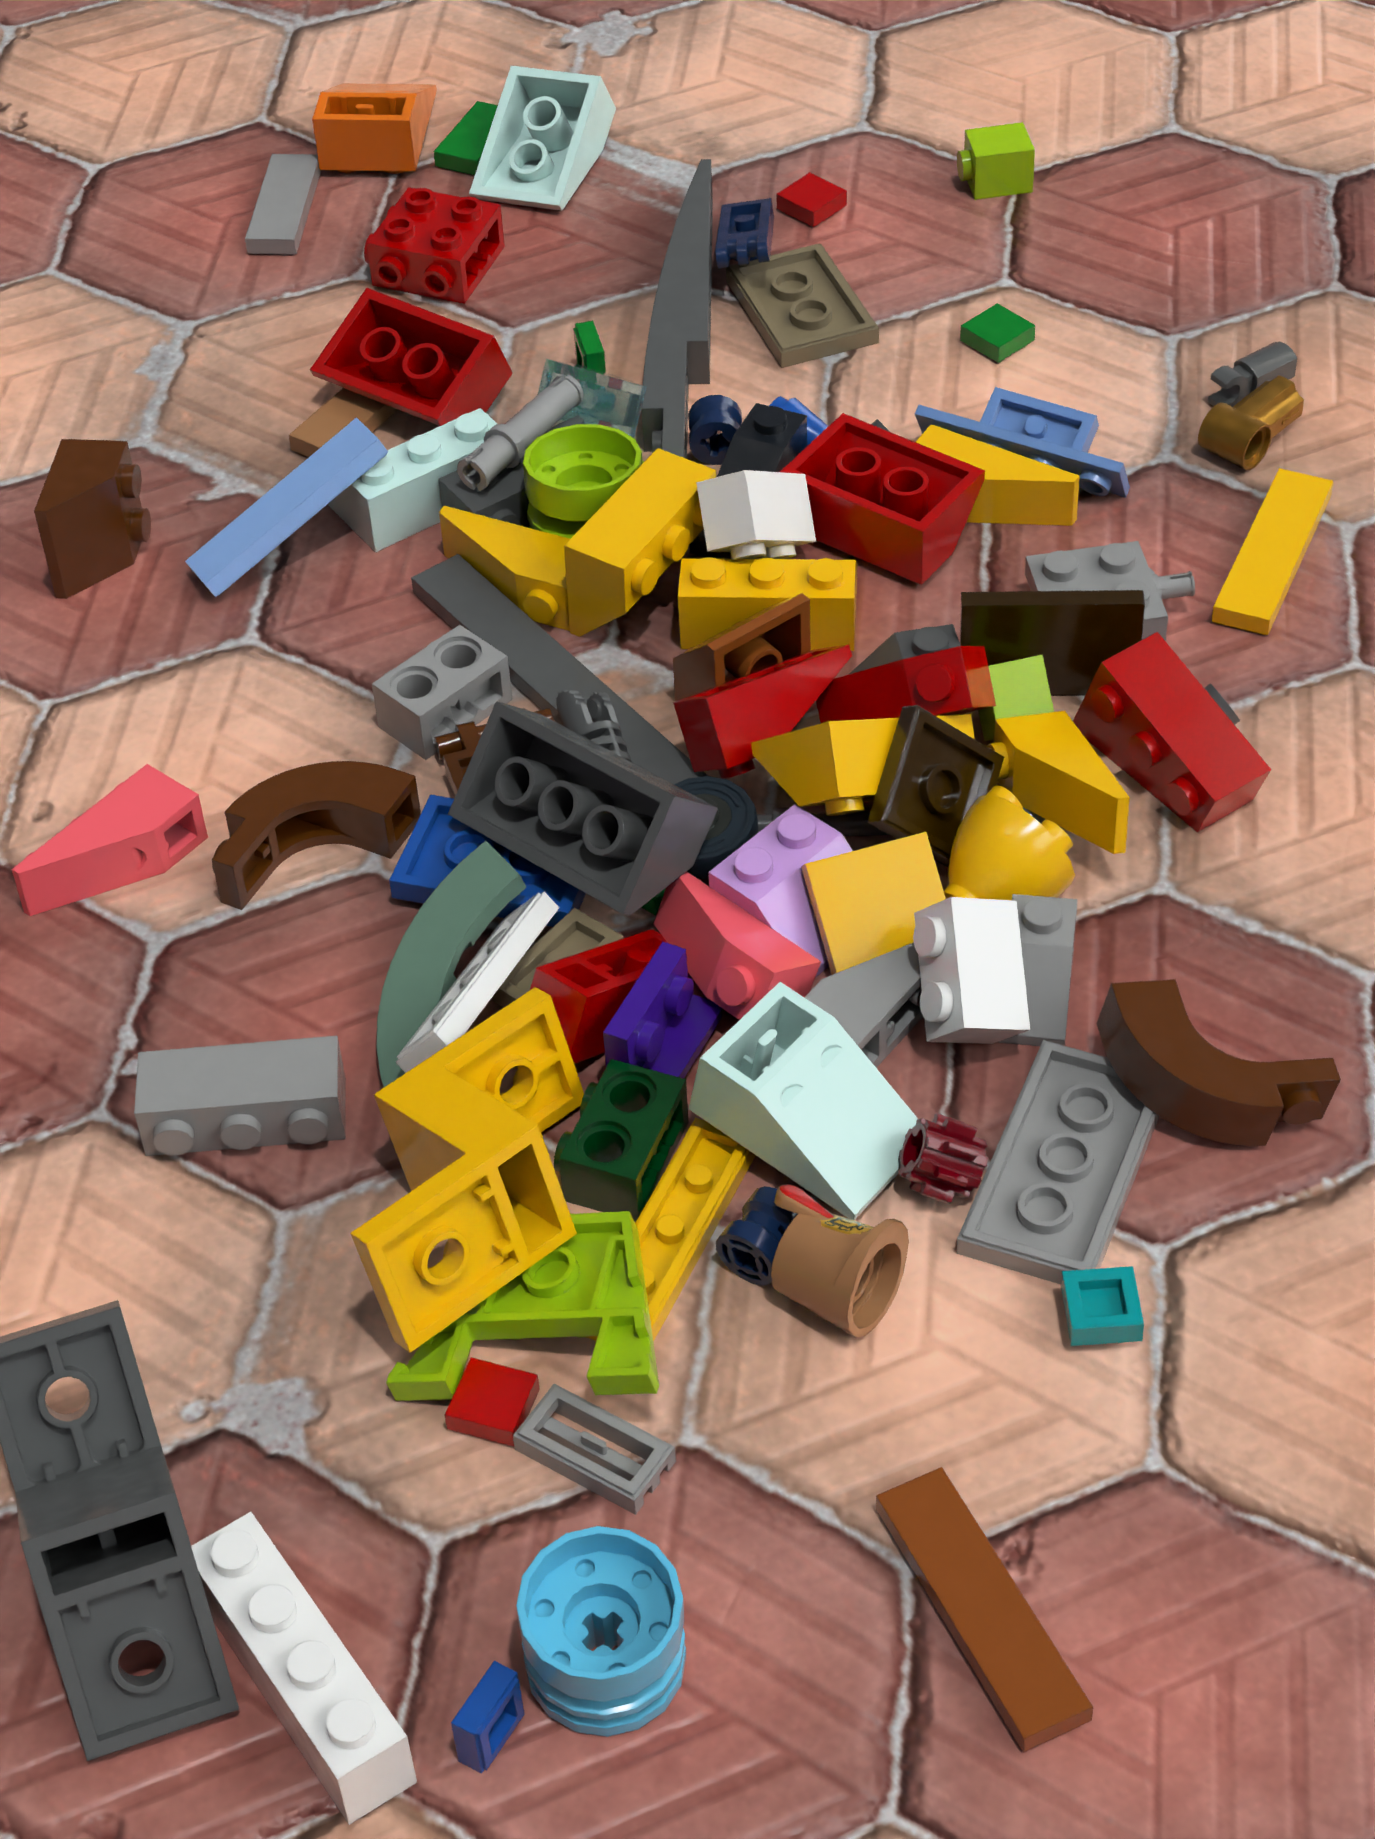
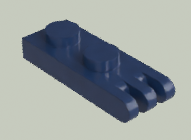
[715,198,774,269]

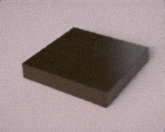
[868,705,1004,867]

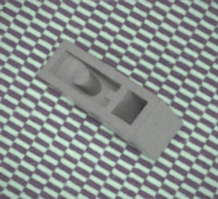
[804,942,923,1068]

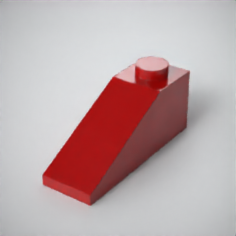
[673,644,852,779]
[816,646,996,724]
[530,929,690,1064]

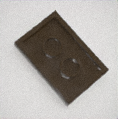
[960,590,1145,696]

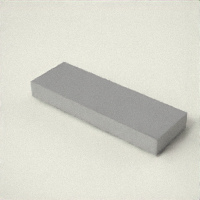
[245,154,321,255]

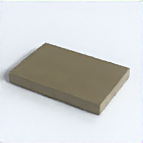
[726,243,879,368]

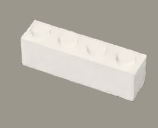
[191,1512,417,1825]

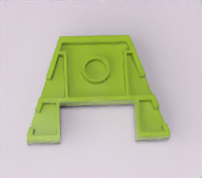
[386,1211,659,1401]

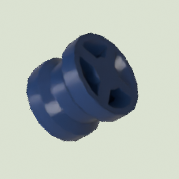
[688,395,742,465]

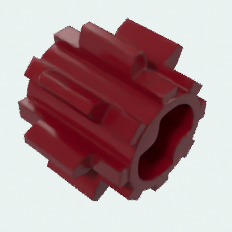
[898,1113,988,1204]

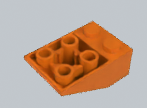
[312,83,437,174]

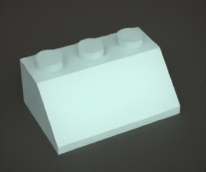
[327,408,497,552]

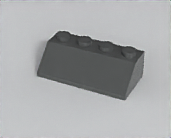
[448,701,718,916]

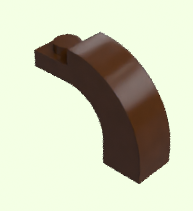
[212,761,421,910]
[1096,979,1341,1146]

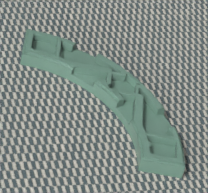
[376,841,527,1087]

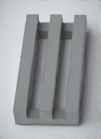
[513,1384,676,1515]

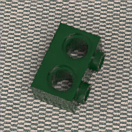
[554,1059,689,1222]

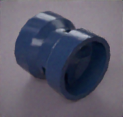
[716,1186,798,1285]

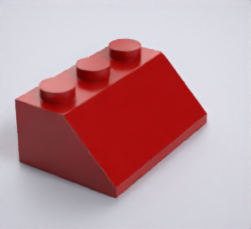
[310,288,513,426]
[780,413,985,585]

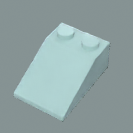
[469,66,616,211]

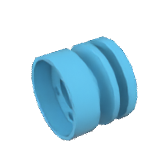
[516,1526,686,1737]

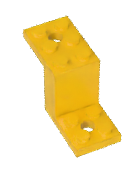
[350,987,584,1353]

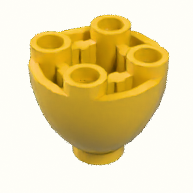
[944,785,1075,900]

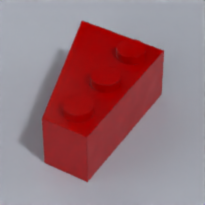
[1073,632,1272,832]

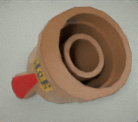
[771,1184,909,1337]

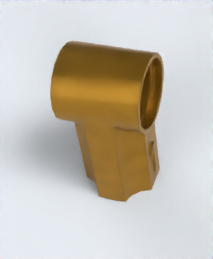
[1198,375,1304,470]

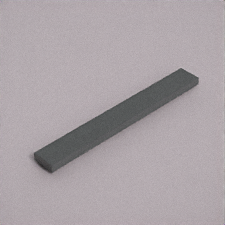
[411,554,708,784]

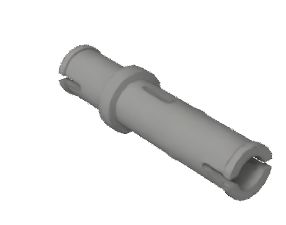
[457,374,584,491]

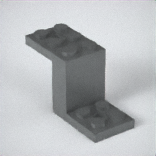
[0,1300,239,1761]

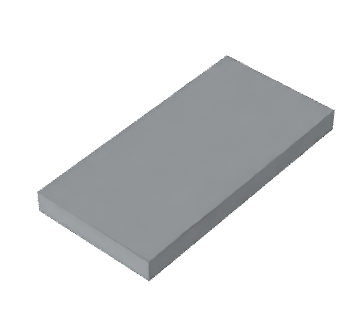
[957,1040,1159,1284]

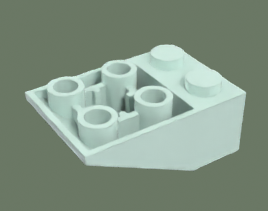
[689,982,918,1220]

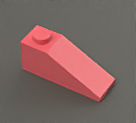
[653,871,821,1020]

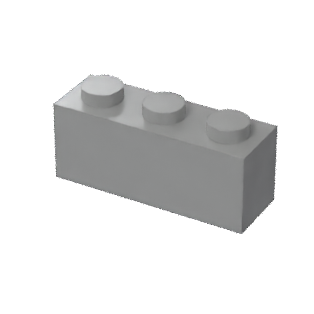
[134,1036,346,1156]

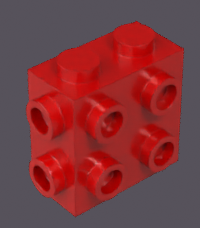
[364,187,505,304]

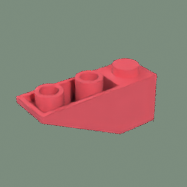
[11,764,208,916]

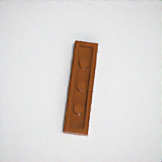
[876,1467,1093,1753]

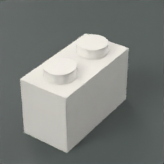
[696,470,816,560]
[913,897,1030,1044]

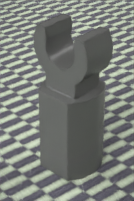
[1208,341,1297,407]

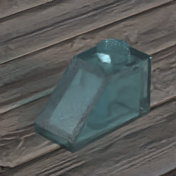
[537,359,647,438]

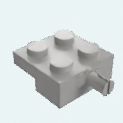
[1025,541,1195,641]

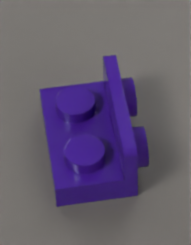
[603,941,722,1079]

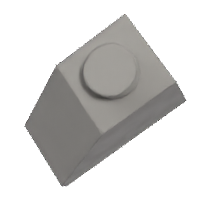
[999,894,1078,1046]

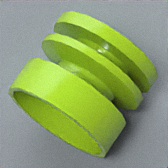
[523,424,642,539]

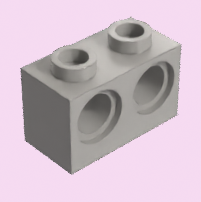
[372,624,513,760]

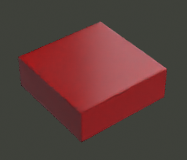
[776,172,847,227]
[445,1357,540,1447]

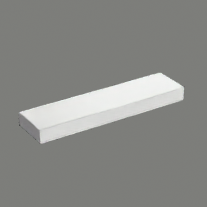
[396,891,560,1073]

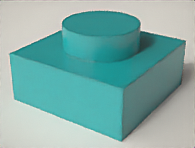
[1061,1266,1144,1346]

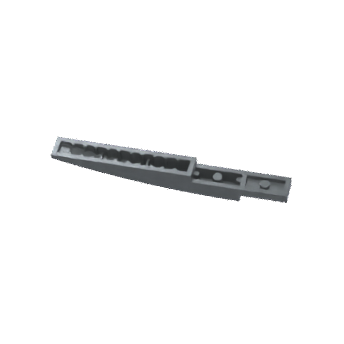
[641,159,713,459]

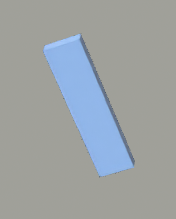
[185,417,388,597]

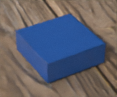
[451,1661,525,1774]

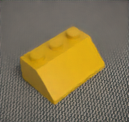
[564,448,716,637]
[678,557,857,651]
[751,714,975,816]

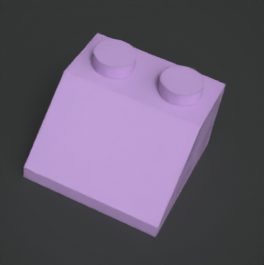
[709,804,853,978]

